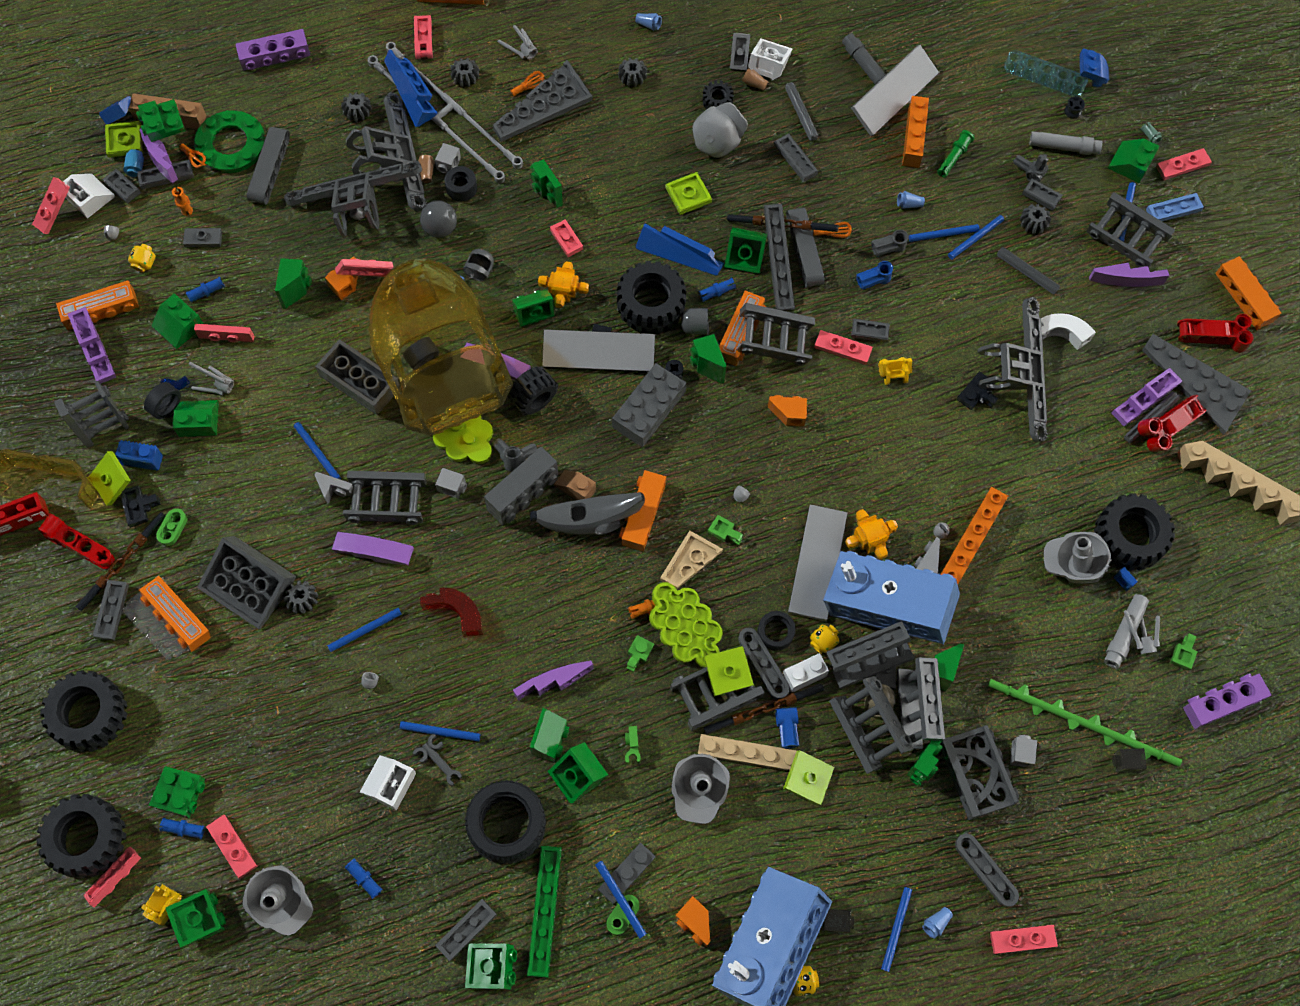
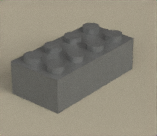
[315,339,401,415]
[612,363,686,447]
[484,447,558,526]

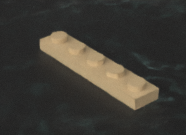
[698,734,797,771]

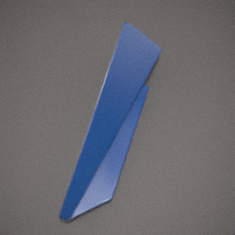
[384,50,437,127]
[636,224,724,276]

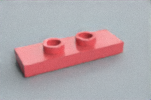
[1156,148,1212,180]
[32,177,70,234]
[335,259,393,277]
[194,324,255,343]
[814,330,873,365]
[206,815,258,879]
[84,847,141,908]
[990,925,1058,954]

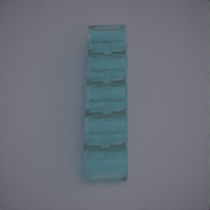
[1004,50,1088,97]

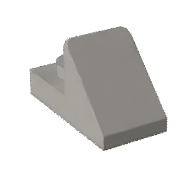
[730,33,750,70]
[315,472,353,504]

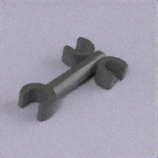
[413,734,462,787]

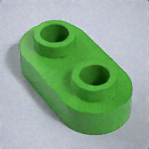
[156,509,187,546]
[607,895,639,935]

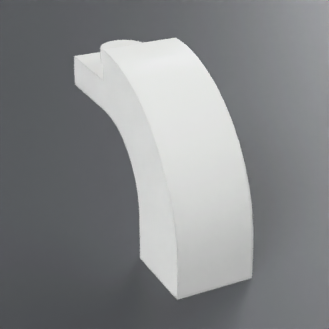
[1041,313,1096,350]

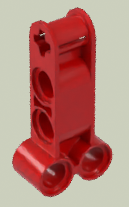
[1177,314,1254,353]
[1137,394,1207,452]
[38,513,115,569]

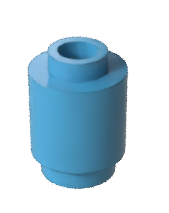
[123,149,144,177]

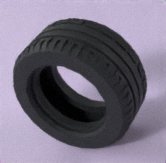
[465,780,546,864]

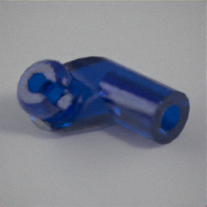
[161,376,190,391]

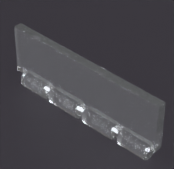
[122,592,187,660]

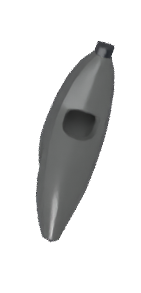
[530,492,645,535]

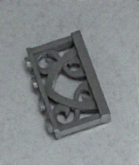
[940,725,1019,821]

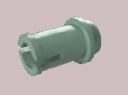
[1141,122,1162,144]

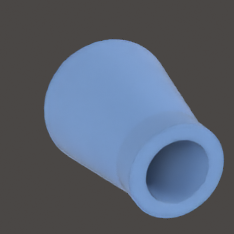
[635,13,662,31]
[897,191,925,209]
[922,907,953,938]

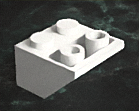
[63,174,115,219]
[360,755,416,811]

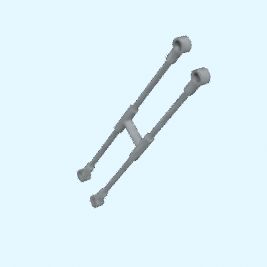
[368,42,523,184]

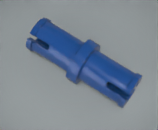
[186,277,225,303]
[698,278,736,302]
[159,818,205,839]
[345,858,383,899]

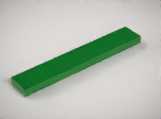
[527,846,562,978]

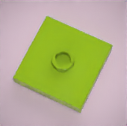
[105,121,143,158]
[665,172,712,215]
[89,451,131,506]
[704,646,754,696]
[783,750,834,805]

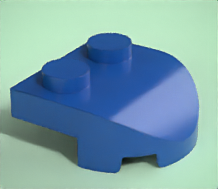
[1080,48,1109,87]

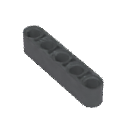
[247,127,290,204]
[786,207,824,287]

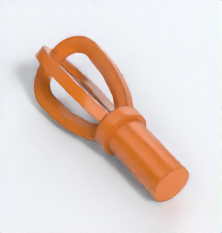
[510,71,545,96]
[179,144,206,168]
[813,222,852,238]

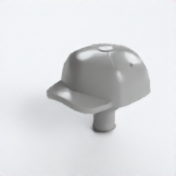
[692,102,748,158]
[1044,532,1111,584]
[672,753,730,824]
[243,865,313,935]

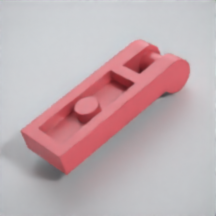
[414,15,433,59]

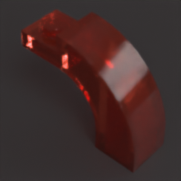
[420,587,483,637]

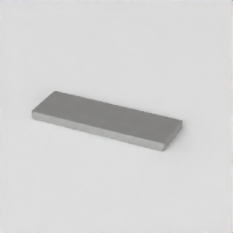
[851,45,939,136]
[543,330,655,372]
[788,505,848,622]

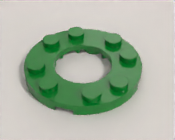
[194,110,266,173]

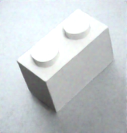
[783,653,829,693]

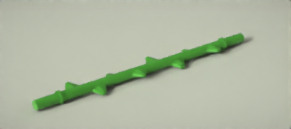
[988,679,1182,767]

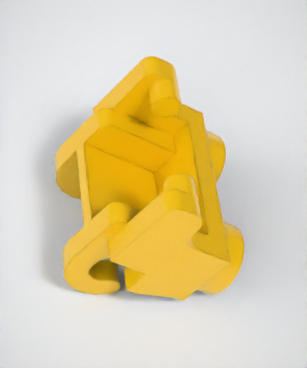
[878,357,912,385]
[141,884,182,926]

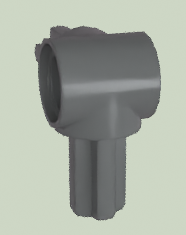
[1013,154,1049,182]
[493,438,537,471]

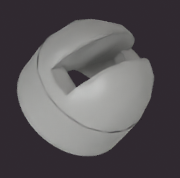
[350,207,365,220]
[104,225,119,240]
[733,486,750,502]
[933,522,950,539]
[361,672,379,689]

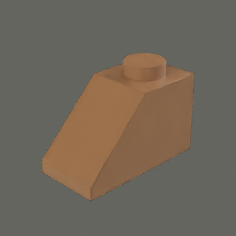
[554,470,596,500]

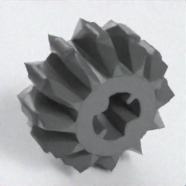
[451,57,479,87]
[618,58,647,88]
[341,92,372,122]
[1020,203,1051,235]
[284,580,318,614]

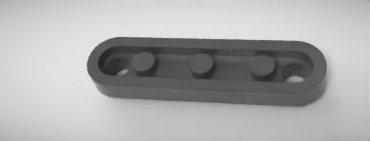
[738,628,789,700]
[955,834,1019,907]

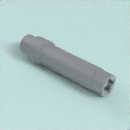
[1029,131,1102,155]
[1104,594,1149,668]

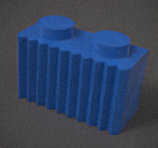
[115,440,163,471]

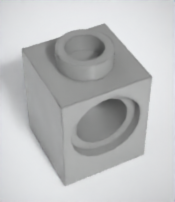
[435,143,461,173]
[435,468,467,499]
[1010,735,1037,768]

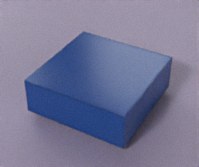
[1114,567,1138,591]

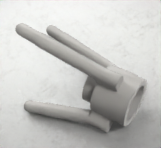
[497,25,538,60]
[189,362,234,396]
[1124,610,1160,654]

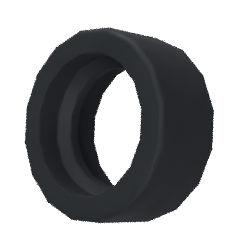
[144,382,181,419]
[757,611,796,651]

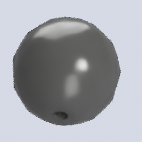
[420,201,457,238]

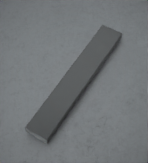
[764,204,795,311]

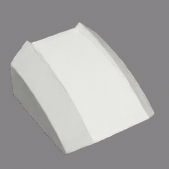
[748,38,793,80]

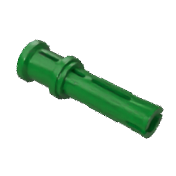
[937,130,975,178]

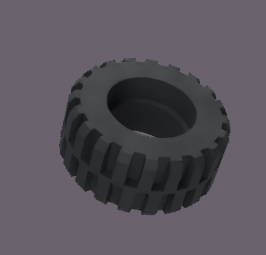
[617,261,686,334]
[1094,493,1175,571]
[40,670,127,753]
[36,794,126,879]

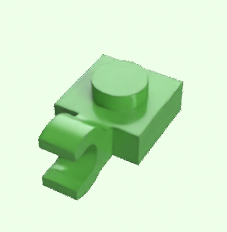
[708,515,743,545]
[1170,633,1198,671]
[626,635,655,672]
[625,726,641,764]

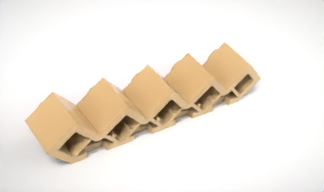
[1177,441,1300,525]

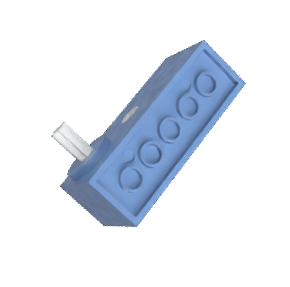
[823,551,960,644]
[712,867,833,1006]

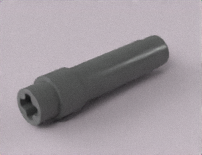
[842,33,886,85]

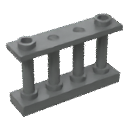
[1087,192,1175,268]
[736,303,815,366]
[54,381,129,448]
[343,471,427,525]
[827,621,914,689]
[896,657,945,749]
[670,668,764,731]
[829,676,914,774]

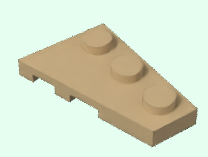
[660,531,723,589]

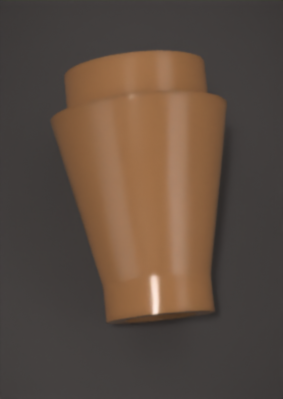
[742,68,769,91]
[418,155,435,183]

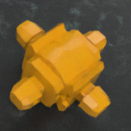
[538,261,589,308]
[845,509,898,560]

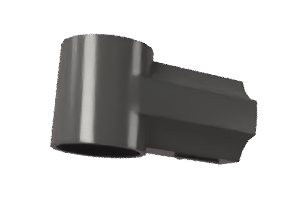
[871,230,908,257]

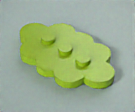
[430,392,493,464]
[649,582,723,668]

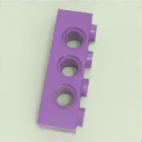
[236,29,310,71]
[1183,673,1271,729]

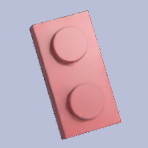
[550,219,583,257]

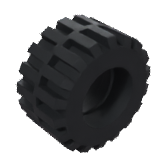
[507,366,558,416]

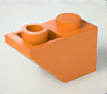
[325,256,358,301]
[768,395,807,427]
[675,896,710,947]

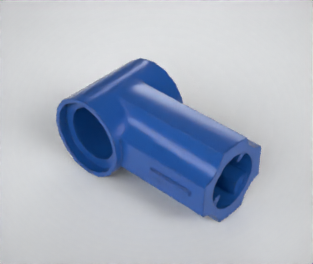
[856,261,893,290]
[775,707,799,749]

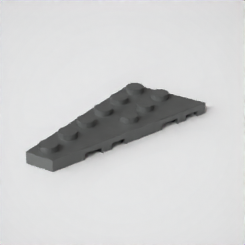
[493,60,592,142]
[1142,334,1251,435]

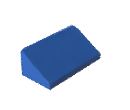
[99,96,131,125]

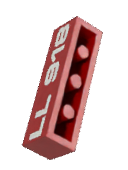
[0,492,49,536]

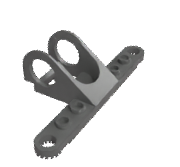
[346,92,427,212]
[284,160,422,237]
[977,297,1048,442]

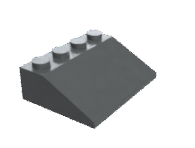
[197,536,296,629]

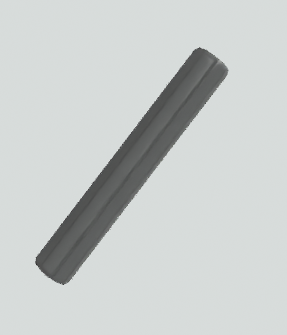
[785,82,818,141]
[997,247,1060,294]
[1124,392,1180,443]

